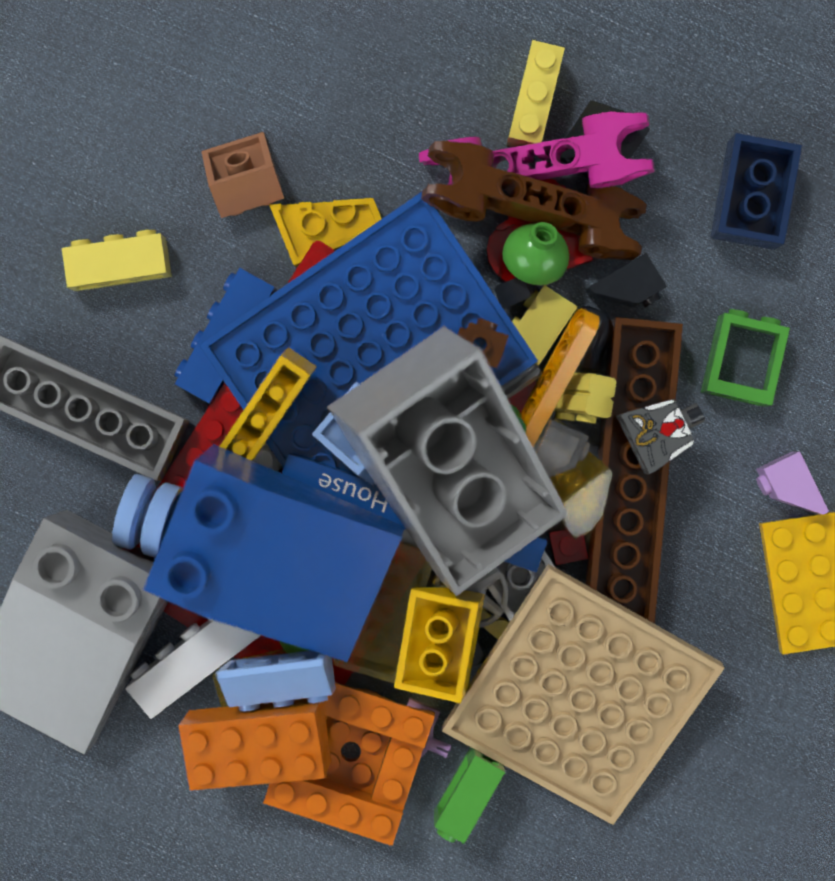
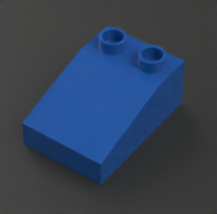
[143,444,405,662]

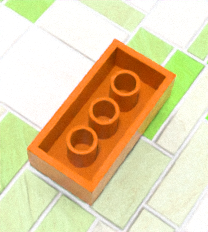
[178,699,332,791]

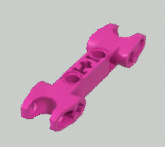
[419,112,655,188]

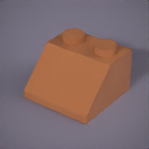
[201,132,284,218]

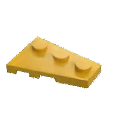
[269,198,382,267]

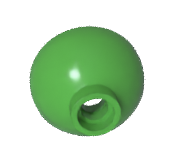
[502,222,569,285]

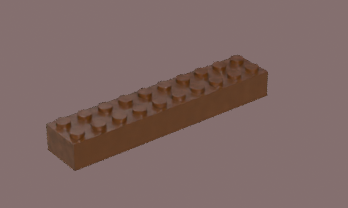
[585,317,683,624]

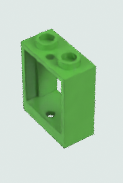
[701,309,790,407]
[434,747,505,844]

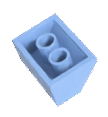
[217,650,336,711]

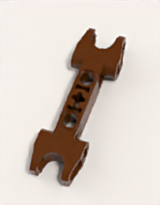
[421,141,647,260]

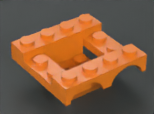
[263,682,435,846]

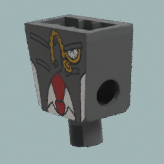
[616,399,705,474]

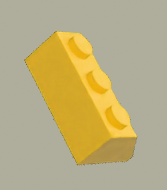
[394,587,485,703]

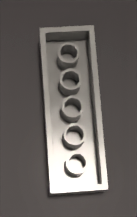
[0,336,191,481]

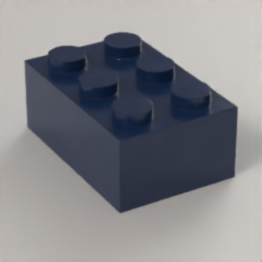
[710,133,802,250]

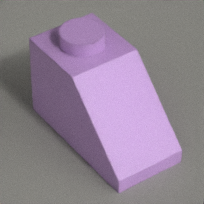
[756,451,829,515]

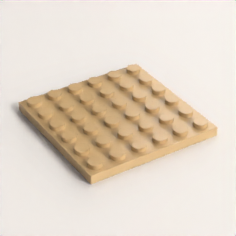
[442,564,724,825]

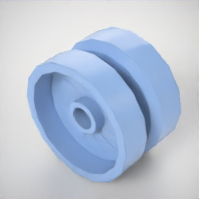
[112,474,183,558]

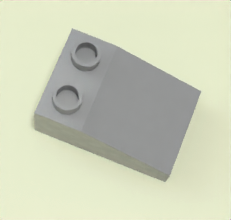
[328,327,568,596]
[0,510,168,755]

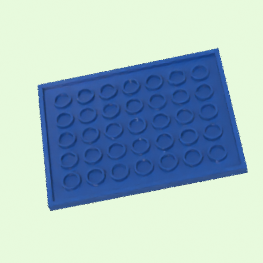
[199,192,538,475]

